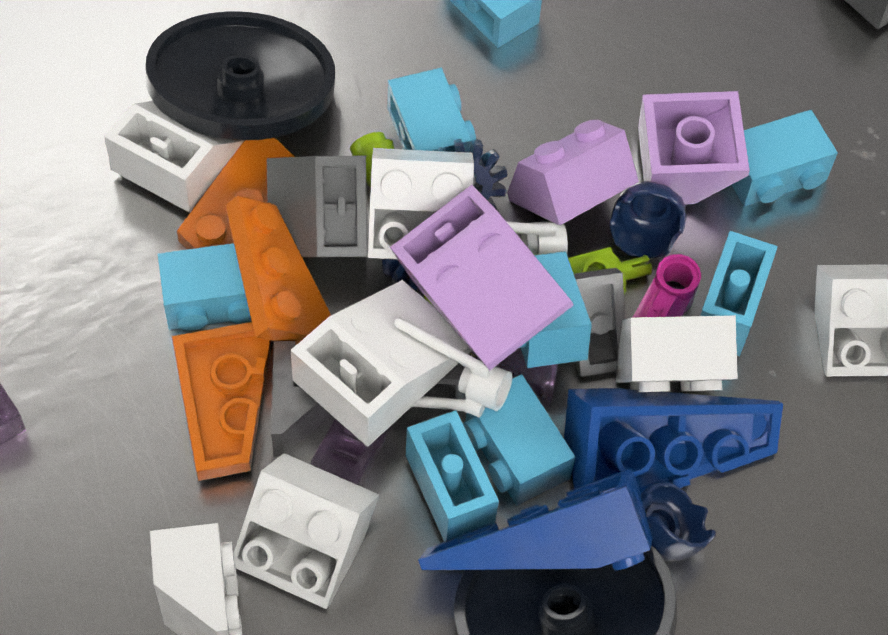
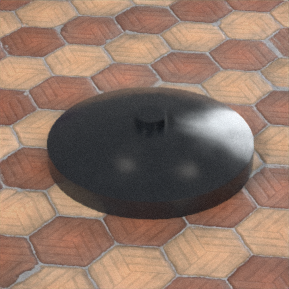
[145,11,335,140]
[454,545,677,635]

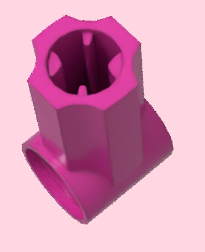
[632,254,701,318]

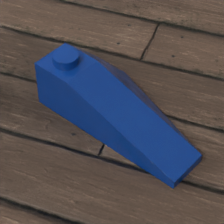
[564,388,783,495]
[418,469,653,570]

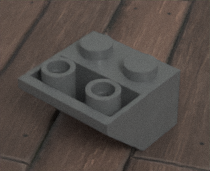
[267,156,367,257]

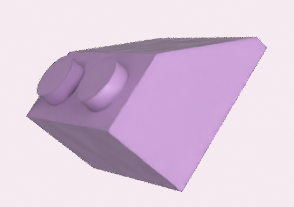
[638,91,750,205]
[507,120,639,225]

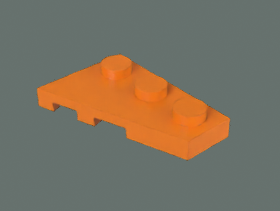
[177,138,295,249]
[225,195,331,345]
[172,322,271,481]

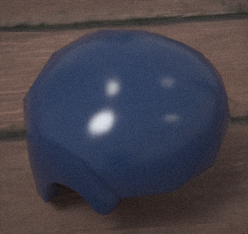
[610,181,687,259]
[641,482,716,561]

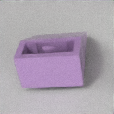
[390,185,574,371]

